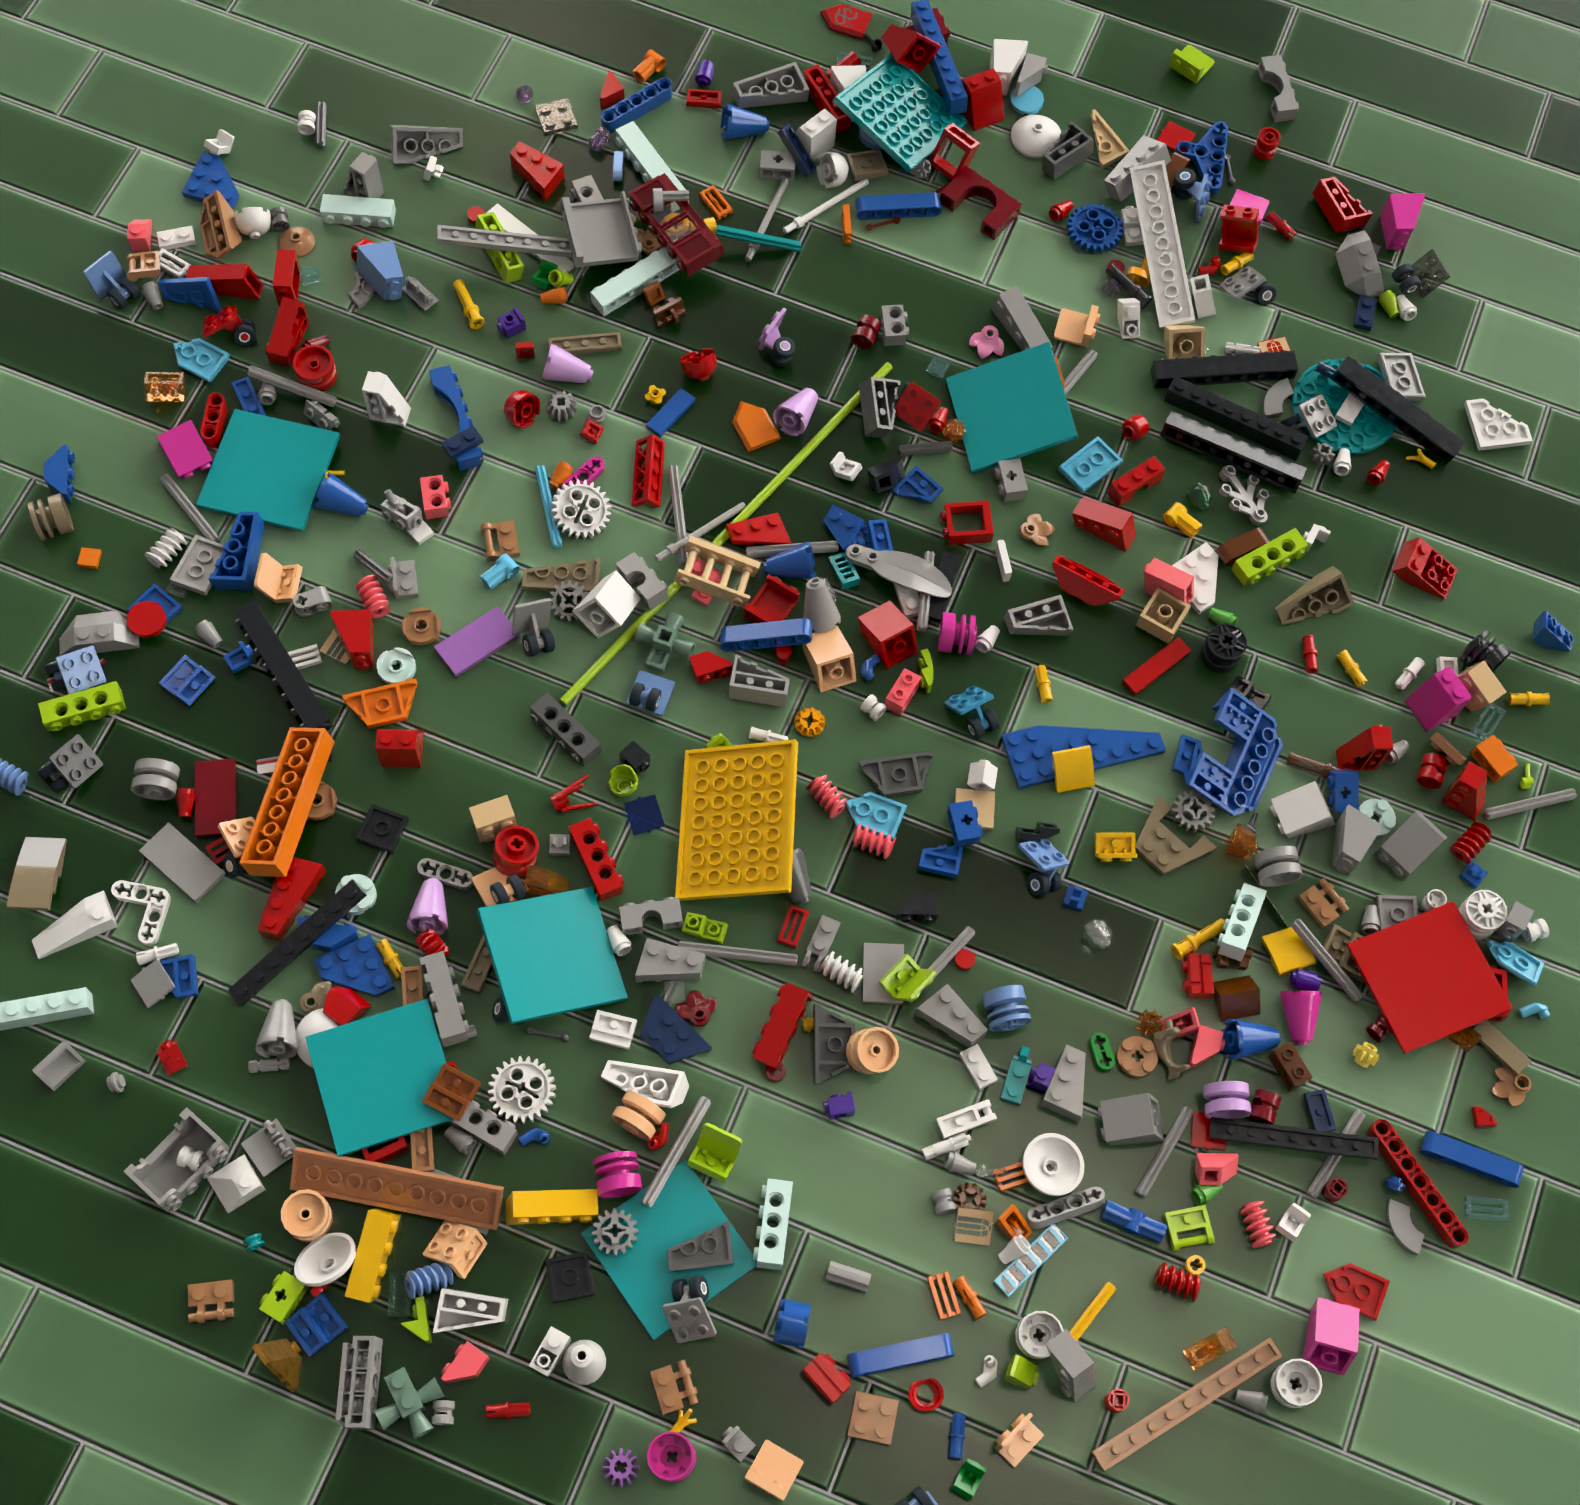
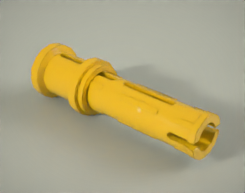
[453,279,485,329]
[1170,918,1225,960]

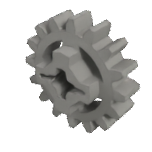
[550,580,589,622]
[1171,790,1215,833]
[592,1208,639,1257]

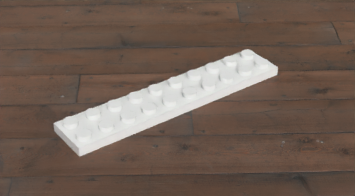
[1130,160,1196,330]

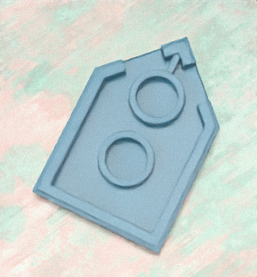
[173,338,230,382]
[845,792,907,840]
[1486,941,1544,987]

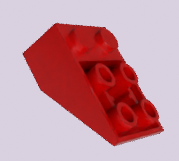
[1392,537,1458,599]

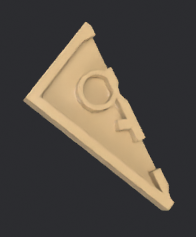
[1090,109,1129,169]

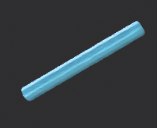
[535,465,562,548]

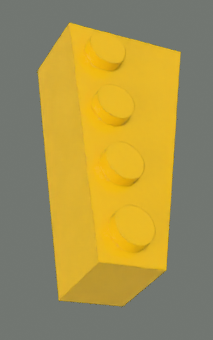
[345,1208,401,1303]

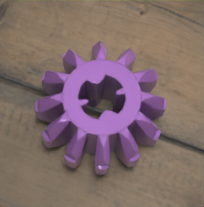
[602,1448,640,1488]

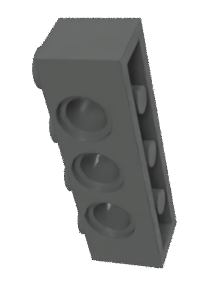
[530,693,601,766]

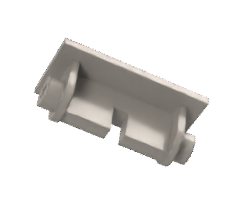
[402,276,439,311]
[304,400,340,431]

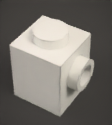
[967,760,998,791]

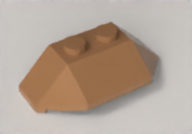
[199,190,242,258]

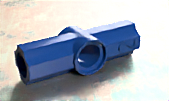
[1101,1200,1167,1243]

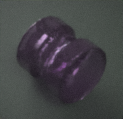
[588,127,612,152]

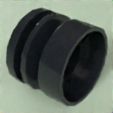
[1201,623,1247,673]
[1459,630,1512,672]

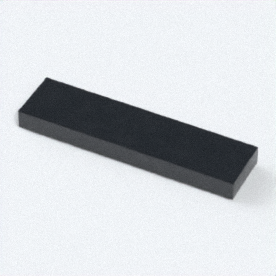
[928,551,962,623]

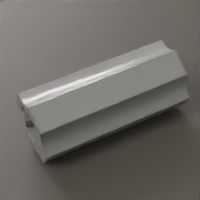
[825,1261,872,1293]

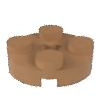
[402,607,441,645]
[307,781,337,820]
[1116,1036,1158,1078]

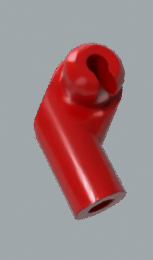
[647,1122,669,1150]

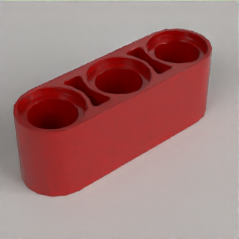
[200,392,228,448]

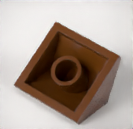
[1213,975,1261,1022]

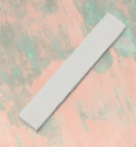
[487,203,574,273]

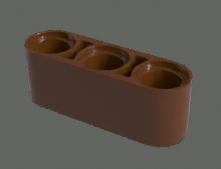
[1166,152,1190,193]
[1215,527,1270,567]

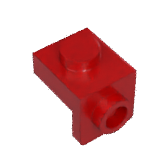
[157,1040,188,1075]

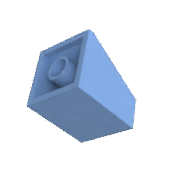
[357,241,403,301]

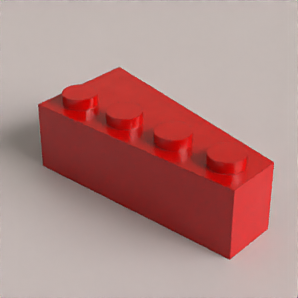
[257,857,326,942]

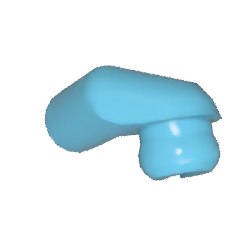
[1519,1003,1550,1019]

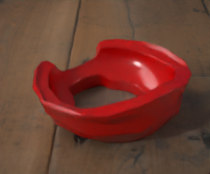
[908,1377,944,1412]

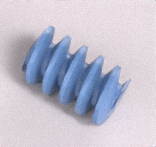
[0,758,29,796]
[404,1262,453,1299]

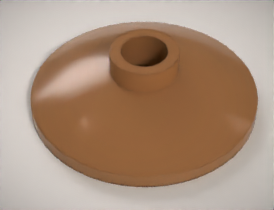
[279,227,315,257]

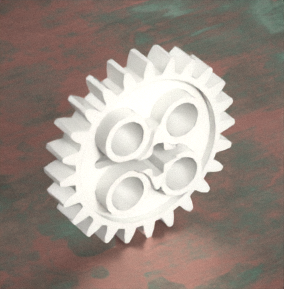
[550,479,612,540]
[488,1056,556,1124]

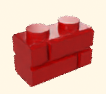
[1181,954,1214,999]
[801,1352,851,1405]

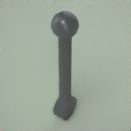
[1225,154,1235,184]
[527,1026,569,1041]

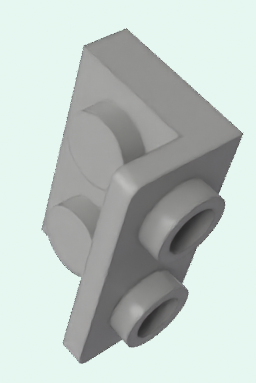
[388,557,419,599]

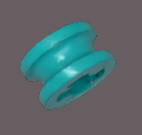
[243,1233,265,1252]

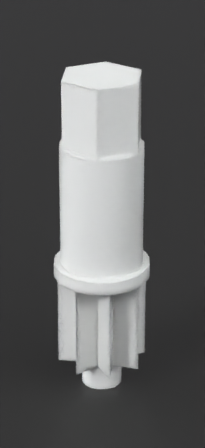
[922,1132,972,1161]

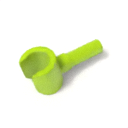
[1519,763,1534,789]

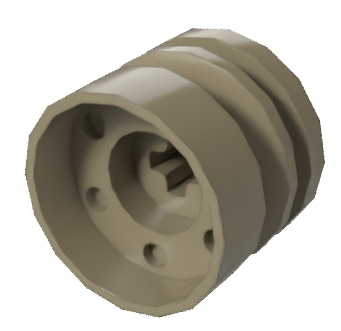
[28,493,74,541]

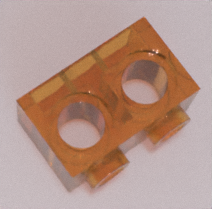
[144,372,186,402]

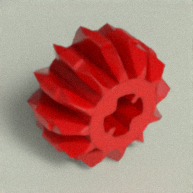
[416,928,449,958]

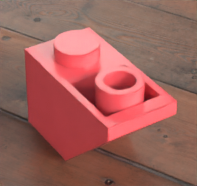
[1195,1153,1239,1185]
[441,1341,490,1384]

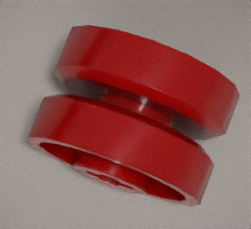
[293,345,337,392]
[492,825,539,877]

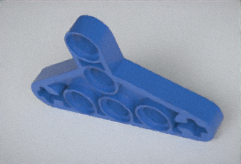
[1175,121,1229,194]

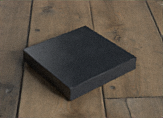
[355,804,409,854]
[545,1251,595,1303]

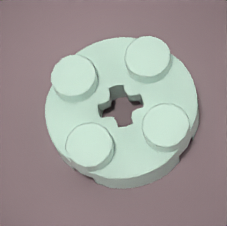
[376,647,416,684]
[1358,799,1396,838]
[335,874,377,915]

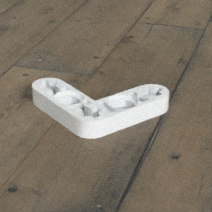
[111,880,171,946]

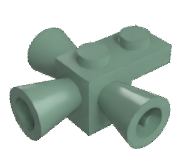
[635,612,695,673]
[374,1367,445,1439]

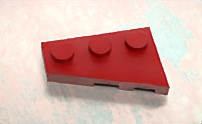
[726,513,792,545]

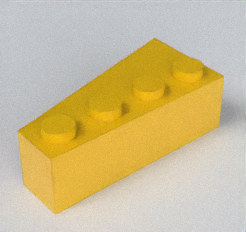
[506,1189,598,1226]

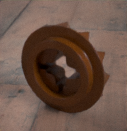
[953,1182,987,1211]

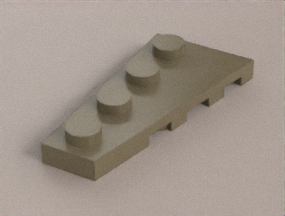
[522,557,601,593]

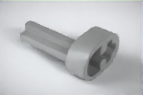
[653,188,689,212]

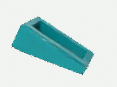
[828,552,860,590]

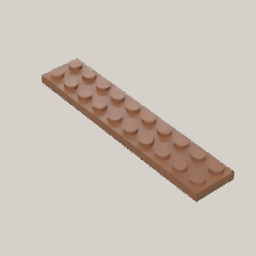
[290,1147,504,1230]

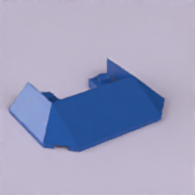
[1183,688,1283,816]

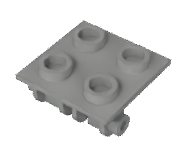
[241,1118,296,1177]

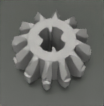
[546,391,577,422]

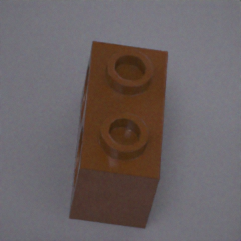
[1268,1042,1313,1092]

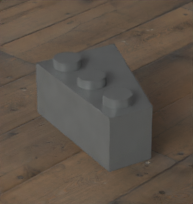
[1042,121,1094,179]

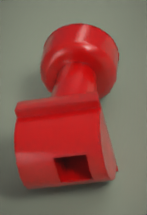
[775,645,792,665]

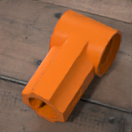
[633,50,666,83]

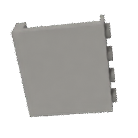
[561,191,642,268]

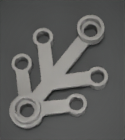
[1219,465,1269,525]

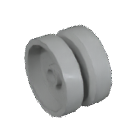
[131,758,180,800]
[1253,846,1303,887]

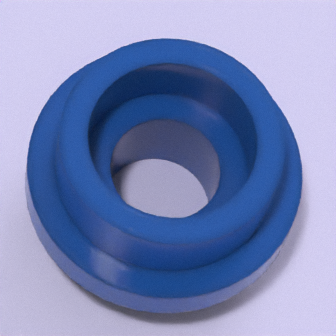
[1385,1176,1406,1192]

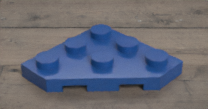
[182,151,239,209]
[313,934,395,997]

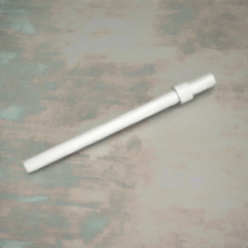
[783,179,869,234]

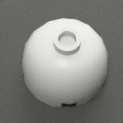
[816,152,849,188]
[234,207,271,239]

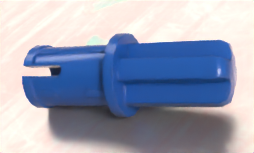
[948,1413,966,1459]

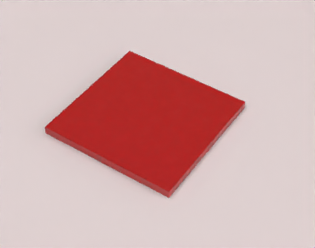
[1346,901,1513,1055]

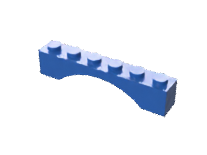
[429,365,483,471]

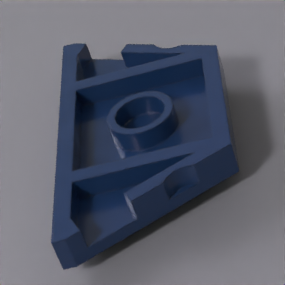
[640,993,712,1065]

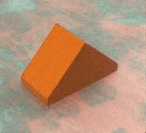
[994,1204,1033,1240]

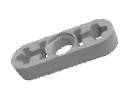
[417,858,474,891]

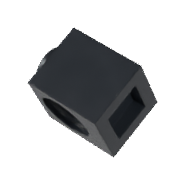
[619,740,650,775]

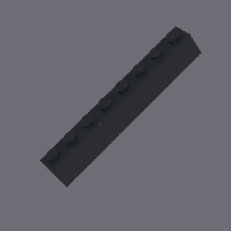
[1150,350,1298,389]
[1330,355,1465,464]
[1164,376,1308,461]
[1160,410,1307,494]
[234,600,333,730]

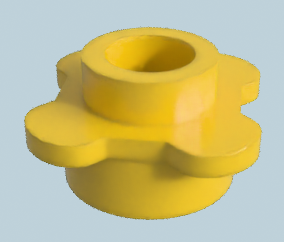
[645,385,666,404]

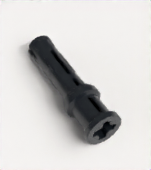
[1105,263,1153,309]

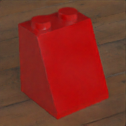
[881,24,942,73]
[962,68,1004,131]
[857,600,919,669]
[330,610,374,670]
[375,729,424,767]

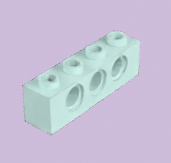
[1217,883,1267,962]
[753,1178,793,1271]

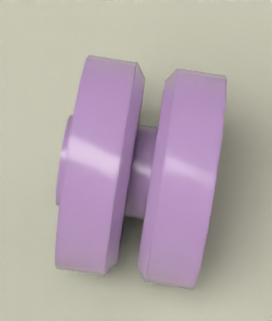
[1203,1081,1252,1119]

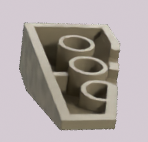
[1275,566,1355,625]

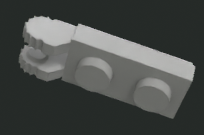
[802,915,841,972]

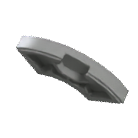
[349,271,375,309]
[1263,378,1294,418]
[1387,1199,1424,1255]

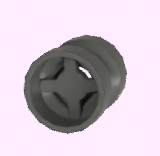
[270,207,290,232]

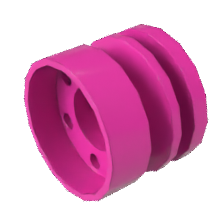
[938,612,977,655]
[593,1151,643,1199]
[647,1431,697,1483]

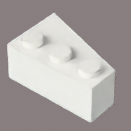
[362,371,411,427]
[433,1288,509,1333]

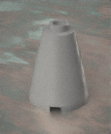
[803,577,841,633]
[256,999,298,1060]

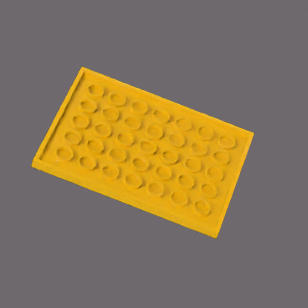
[675,739,798,901]

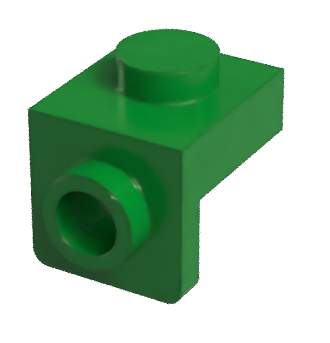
[530,259,558,290]
[951,1458,986,1500]

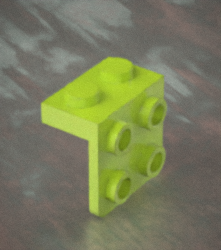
[1169,45,1215,83]
[878,954,936,1002]
[687,1123,743,1183]

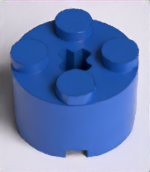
[773,1299,811,1348]

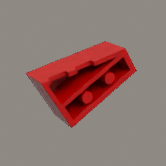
[1336,725,1393,771]
[1441,762,1488,821]

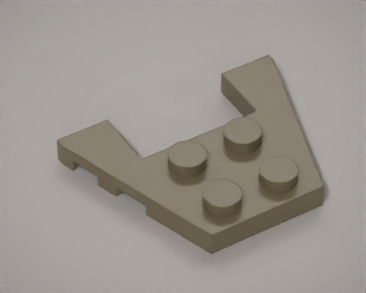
[1135,796,1217,876]

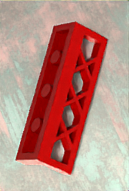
[631,434,665,508]

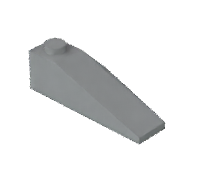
[390,125,463,164]

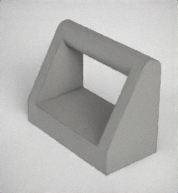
[32,1040,86,1091]

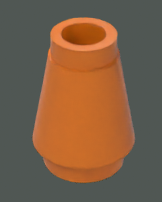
[540,286,568,304]
[549,461,573,489]

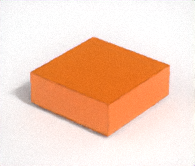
[77,547,102,569]

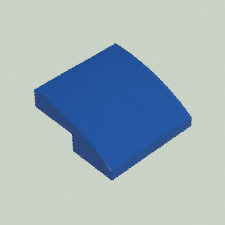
[851,519,893,559]
[159,655,216,707]
[284,1293,349,1357]

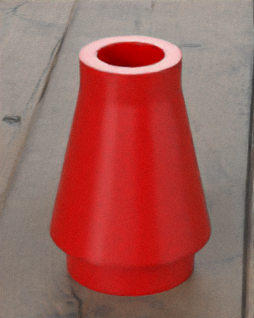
[1048,200,1074,222]
[928,407,949,434]
[1367,460,1390,486]
[176,788,196,817]

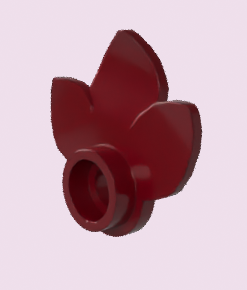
[676,990,717,1027]

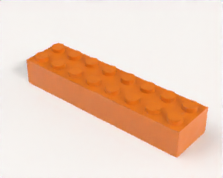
[239,727,335,877]

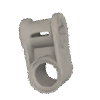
[293,586,333,617]

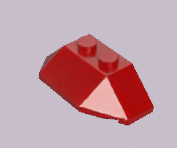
[1052,555,1125,606]

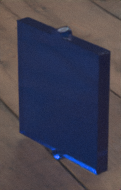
[624,794,665,835]

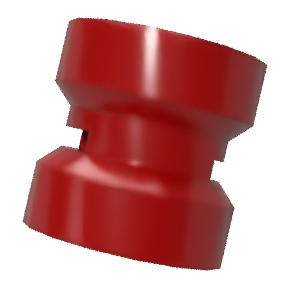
[1104,1388,1130,1413]

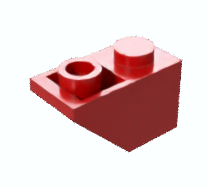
[689,651,733,684]

